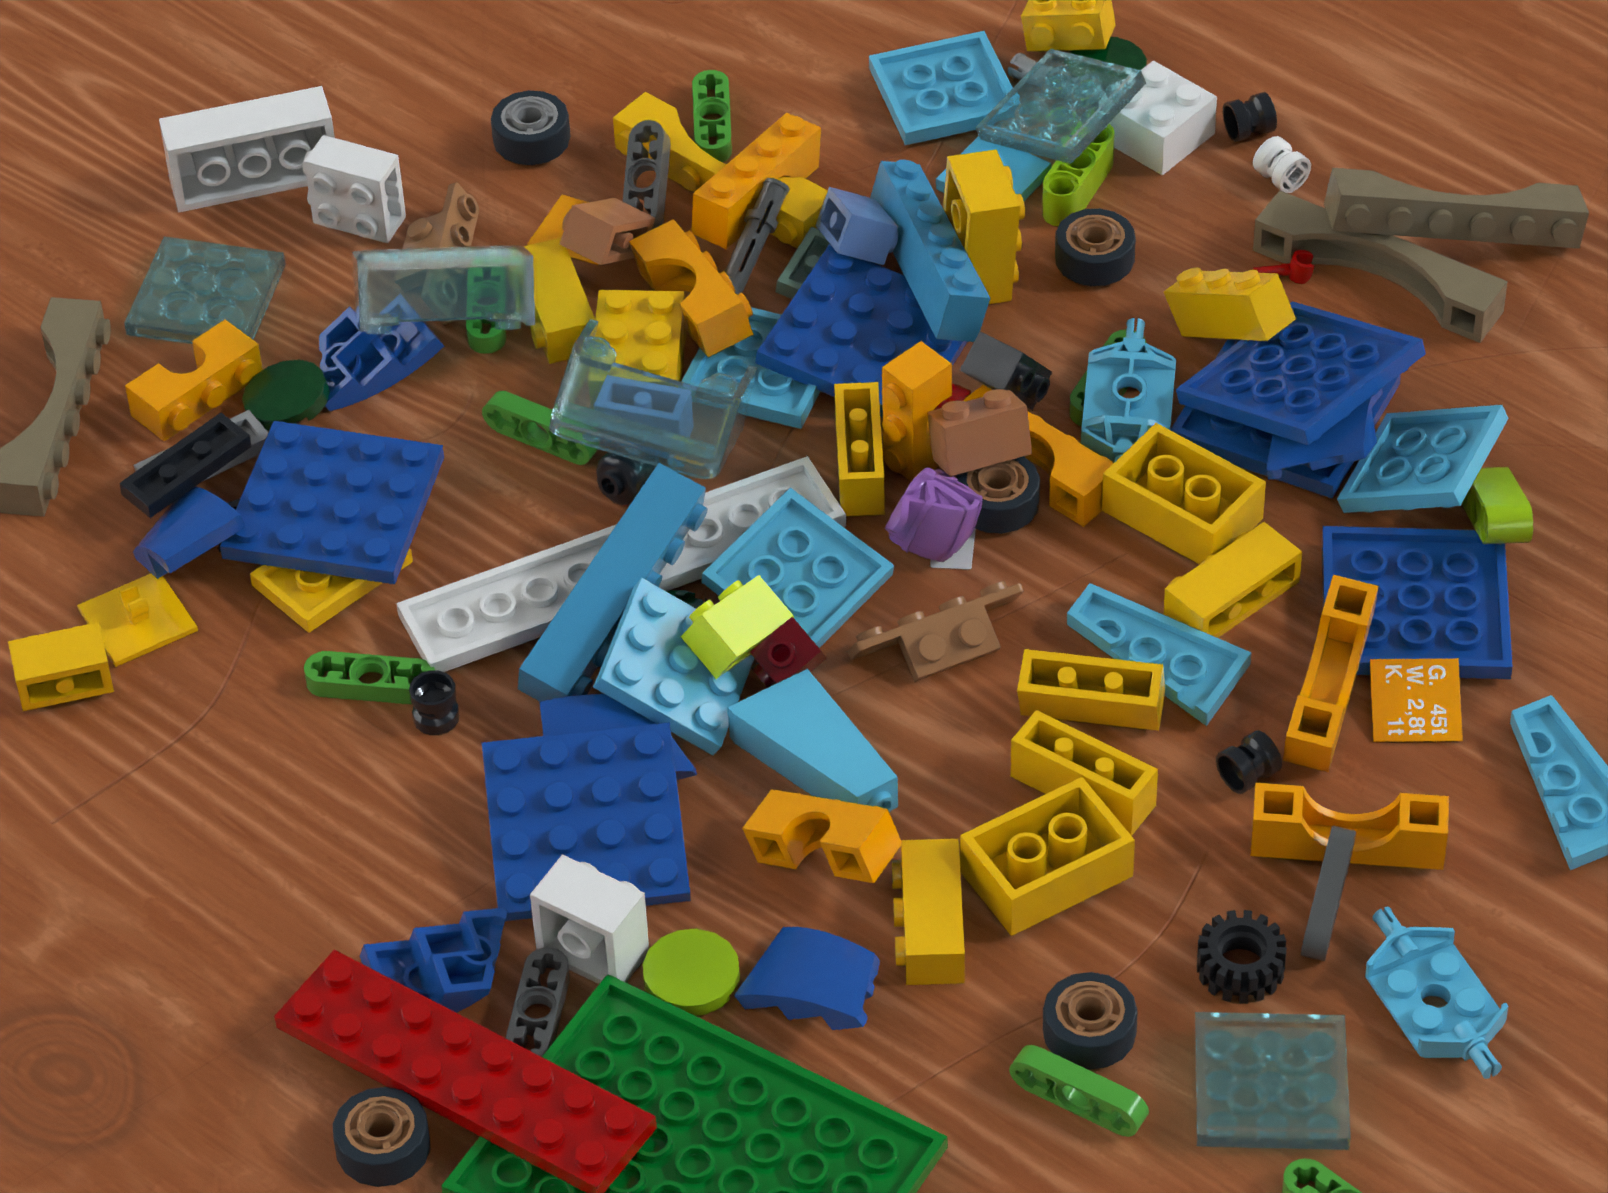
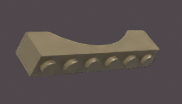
[1324,168,1589,248]
[1253,190,1508,343]
[0,297,111,516]

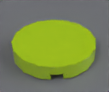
[642,928,740,1016]

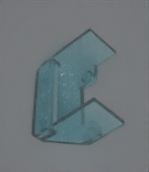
[352,245,535,334]
[549,319,757,479]

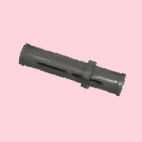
[724,178,790,294]

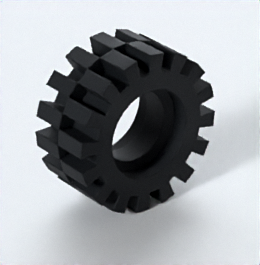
[1197,910,1287,1004]

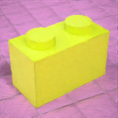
[681,575,794,679]

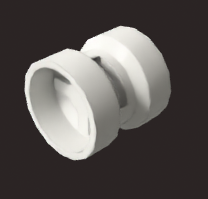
[1253,136,1311,193]

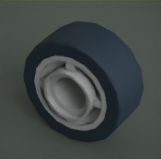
[491,90,571,165]

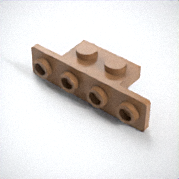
[394,182,479,325]
[848,581,1024,682]

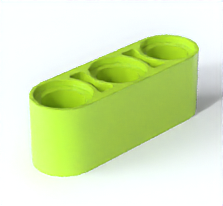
[1042,120,1115,226]
[1462,467,1533,544]

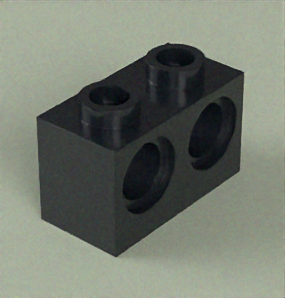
[960,332,1052,411]

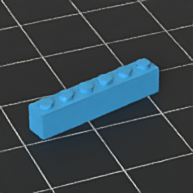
[870,159,990,342]
[518,463,708,701]

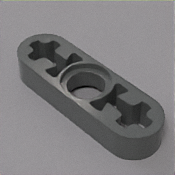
[623,120,671,229]
[1301,826,1356,961]
[506,947,570,1057]

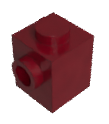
[750,616,827,688]

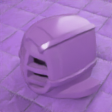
[885,467,983,562]

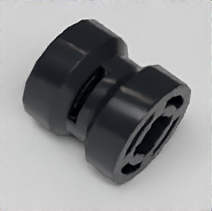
[1222,92,1277,142]
[409,670,459,735]
[1216,730,1282,794]

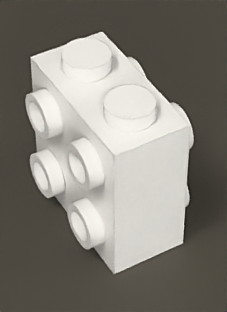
[303,135,406,243]

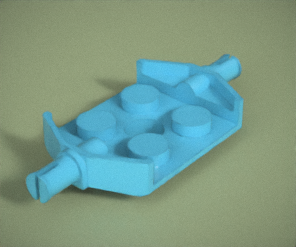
[1081,318,1176,463]
[1365,907,1508,1079]

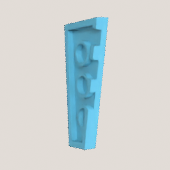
[1067,583,1251,726]
[1510,695,1608,870]

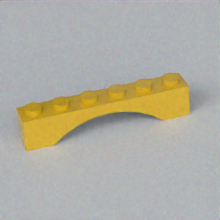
[613,92,828,248]

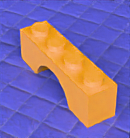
[692,112,821,249]
[629,219,753,357]
[963,384,1113,527]
[1283,575,1379,772]
[1250,783,1449,870]

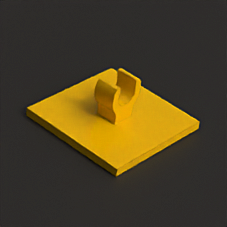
[77,573,198,667]

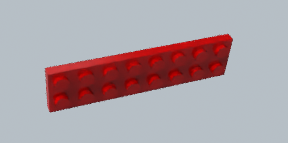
[274,949,657,1193]

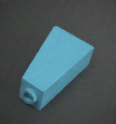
[728,669,898,813]

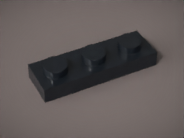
[119,413,252,518]

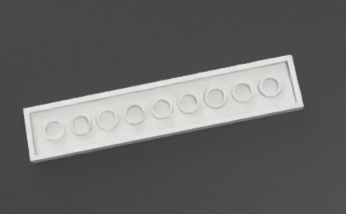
[396,456,846,672]

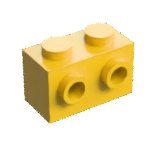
[1021,0,1116,51]
[8,622,114,711]

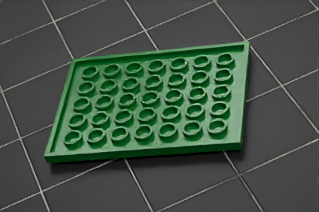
[441,974,948,1193]

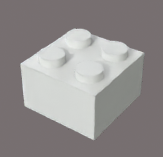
[1100,61,1217,175]
[530,854,649,984]

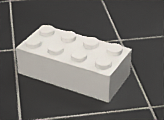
[159,86,335,213]

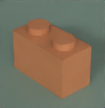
[560,197,655,265]
[927,389,1032,477]

